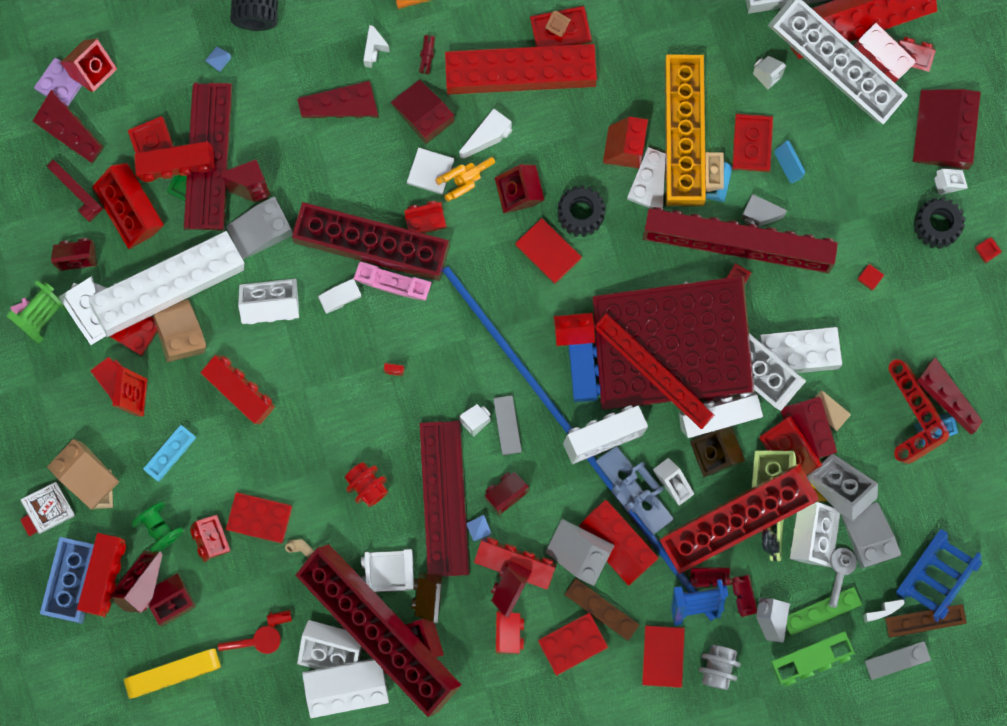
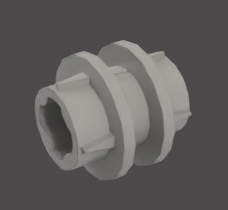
[698,645,741,690]

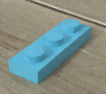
[143,425,196,482]

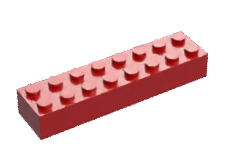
[790,0,937,59]
[445,44,597,95]
[660,463,819,574]

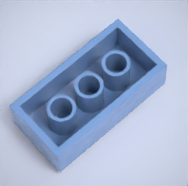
[40,537,94,624]

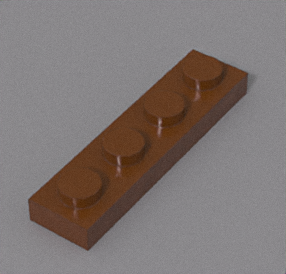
[564,579,639,641]
[884,604,967,638]

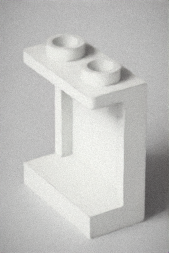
[361,549,414,592]

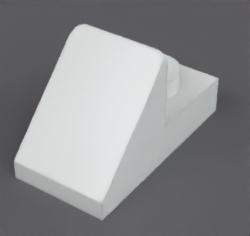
[363,25,390,68]
[934,169,968,195]

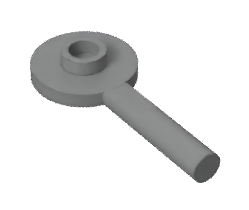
[829,548,857,608]

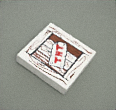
[21,482,74,534]

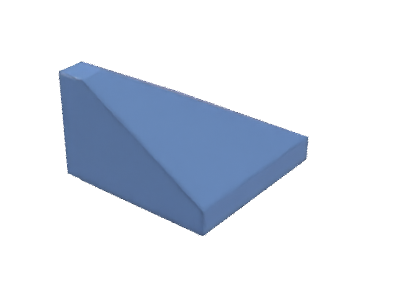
[205,47,231,72]
[466,515,491,541]

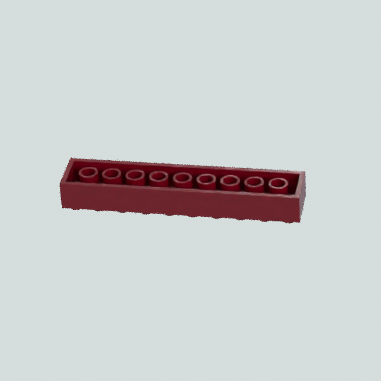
[642,207,838,274]
[295,544,462,717]

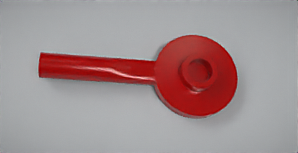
[218,626,281,654]

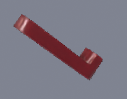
[46,159,103,223]

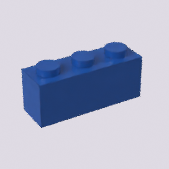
[569,343,601,403]

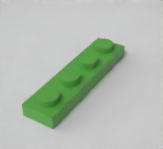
[786,587,862,636]

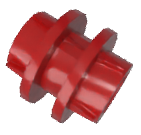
[344,462,388,508]

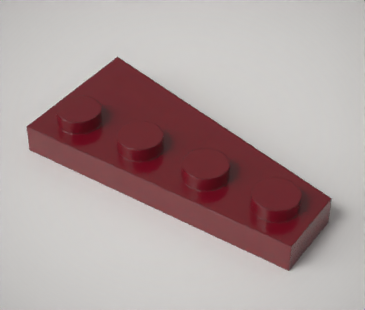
[297,81,379,118]
[32,90,103,163]
[916,358,983,435]

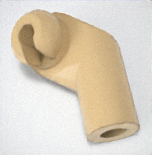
[285,539,314,558]

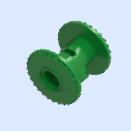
[132,502,184,553]

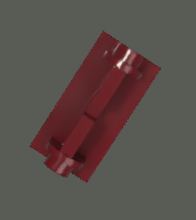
[690,568,731,588]
[731,575,757,617]

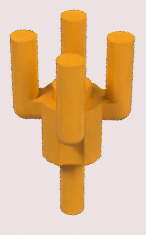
[435,157,495,202]

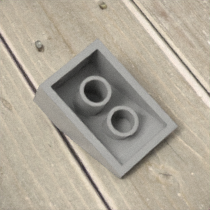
[226,197,293,260]
[807,454,878,521]
[841,502,901,569]
[546,519,614,586]

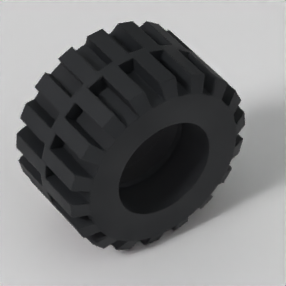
[230,0,278,31]
[557,185,605,237]
[913,197,965,249]

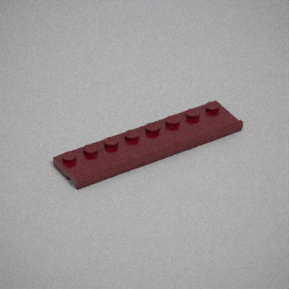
[184,82,232,230]
[419,421,469,577]

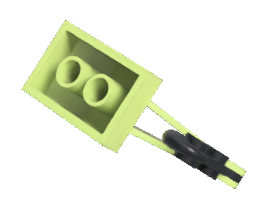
[752,451,796,561]

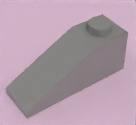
[864,642,931,680]

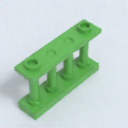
[7,280,68,344]

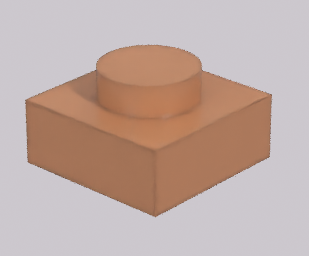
[545,11,571,37]

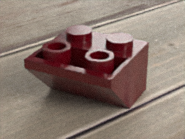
[149,573,197,627]

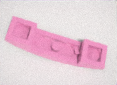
[354,262,432,301]

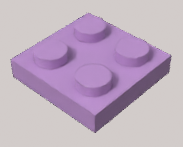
[34,58,82,106]

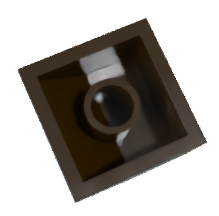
[690,426,745,477]
[412,573,443,623]

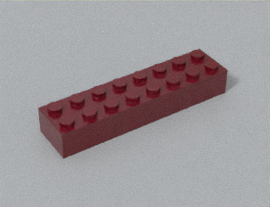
[292,202,450,282]

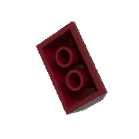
[220,159,271,202]
[780,397,837,458]

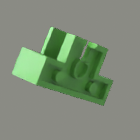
[770,631,855,687]

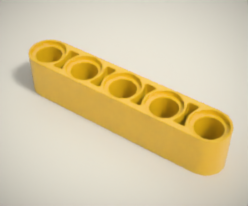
[123,648,221,699]

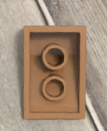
[153,300,206,362]
[47,439,119,510]

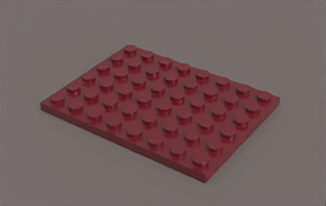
[593,276,754,410]

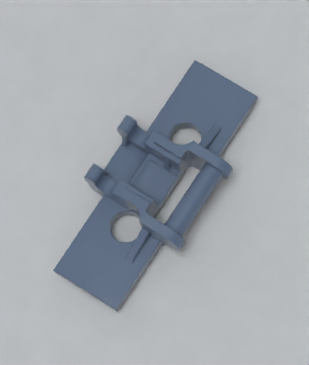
[595,446,674,535]

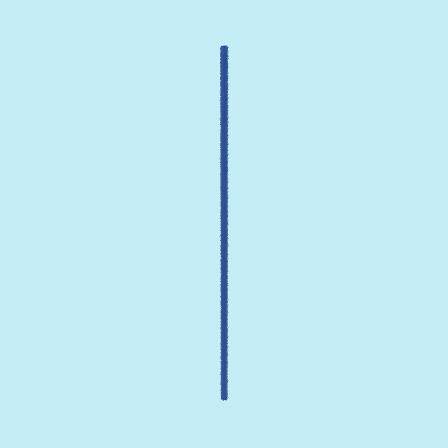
[443,267,717,621]

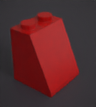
[603,117,648,169]

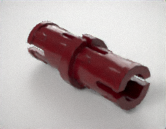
[419,35,435,74]

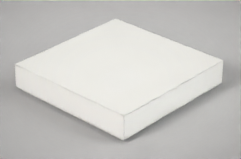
[407,148,454,195]

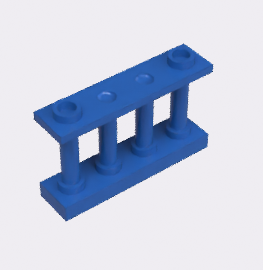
[896,529,982,622]
[671,579,728,626]

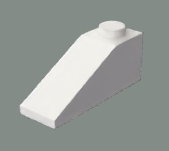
[459,109,512,159]

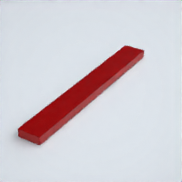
[594,313,715,429]

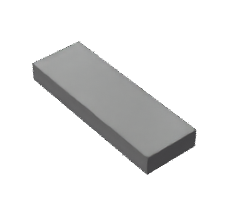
[493,396,522,456]

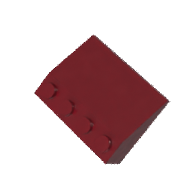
[912,89,981,170]

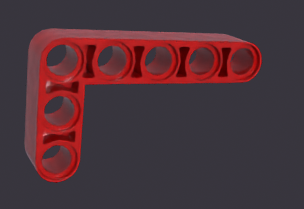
[888,359,949,464]

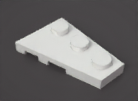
[627,147,666,209]
[59,276,106,345]

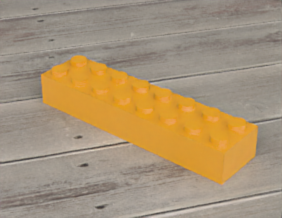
[665,55,706,206]

